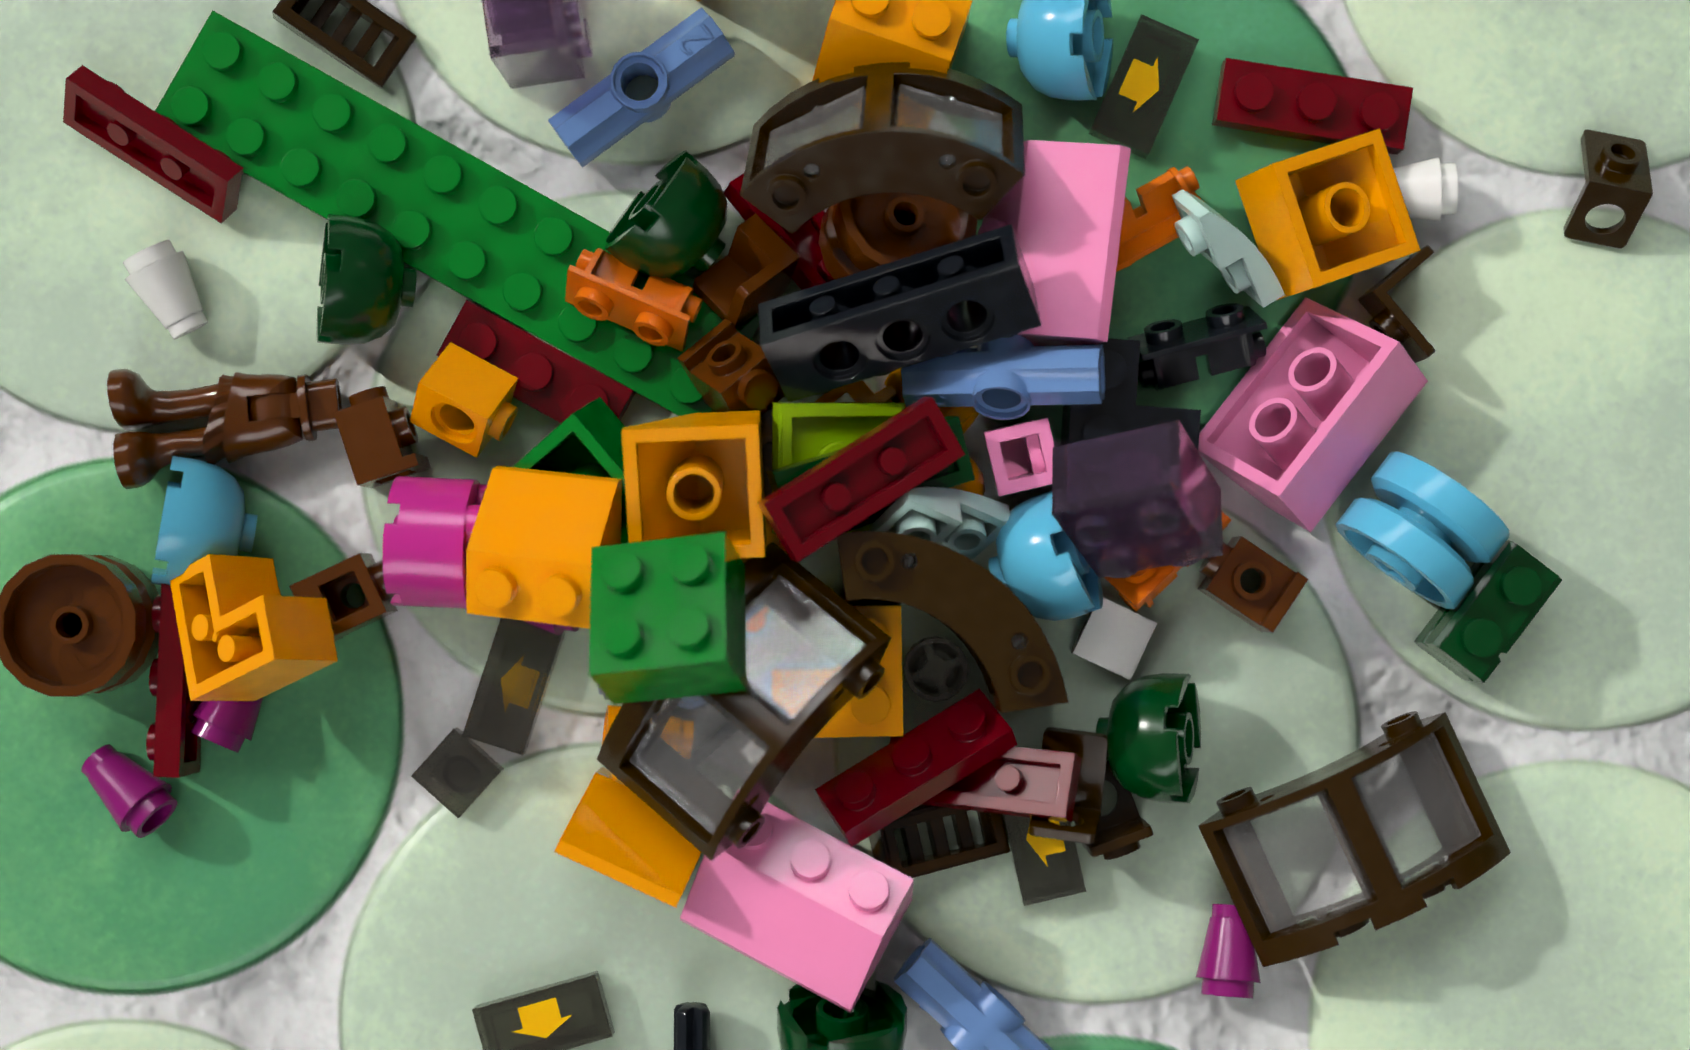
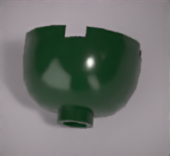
[605,150,727,279]
[316,214,417,345]
[1096,673,1201,803]
[777,980,907,1050]

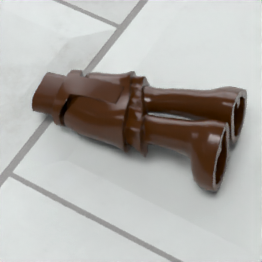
[107,369,343,489]

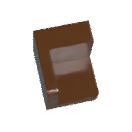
[692,213,800,329]

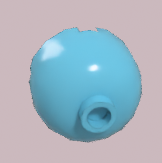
[1006,0,1113,101]
[151,456,257,585]
[988,488,1103,621]

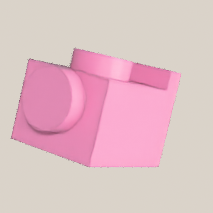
[983,417,1063,496]

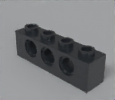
[758,224,1042,403]

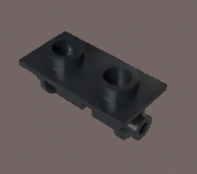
[1127,303,1267,391]

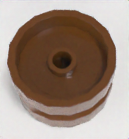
[819,156,978,280]
[0,554,159,697]

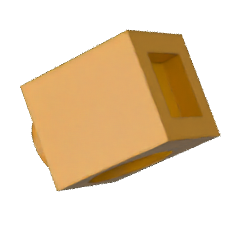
[410,342,518,458]

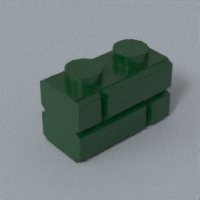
[1414,540,1562,683]

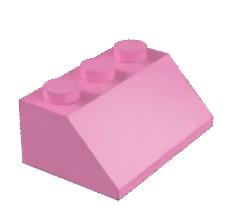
[977,140,1131,346]
[1198,297,1428,532]
[680,802,914,1013]

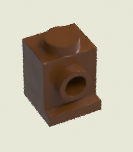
[677,319,785,416]
[333,386,431,488]
[1198,536,1308,633]
[289,553,398,641]

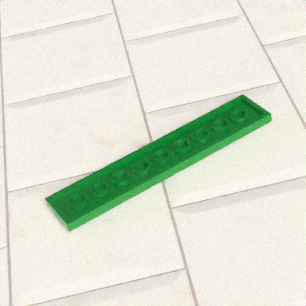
[155,10,760,416]

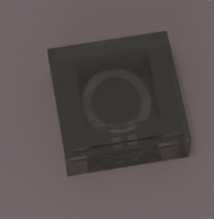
[411,727,504,819]

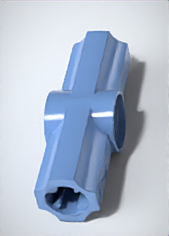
[548,7,735,168]
[901,335,1106,420]
[893,938,1053,1050]

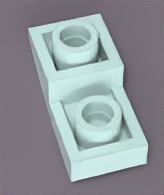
[1172,189,1285,308]
[869,487,1010,560]

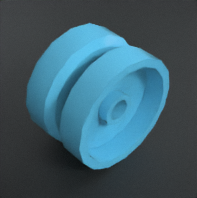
[1335,451,1509,609]

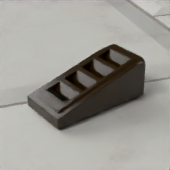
[272,0,417,89]
[869,805,1010,878]

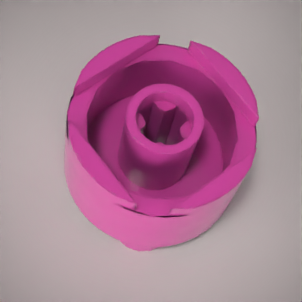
[382,476,487,609]

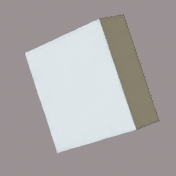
[1071,597,1157,680]

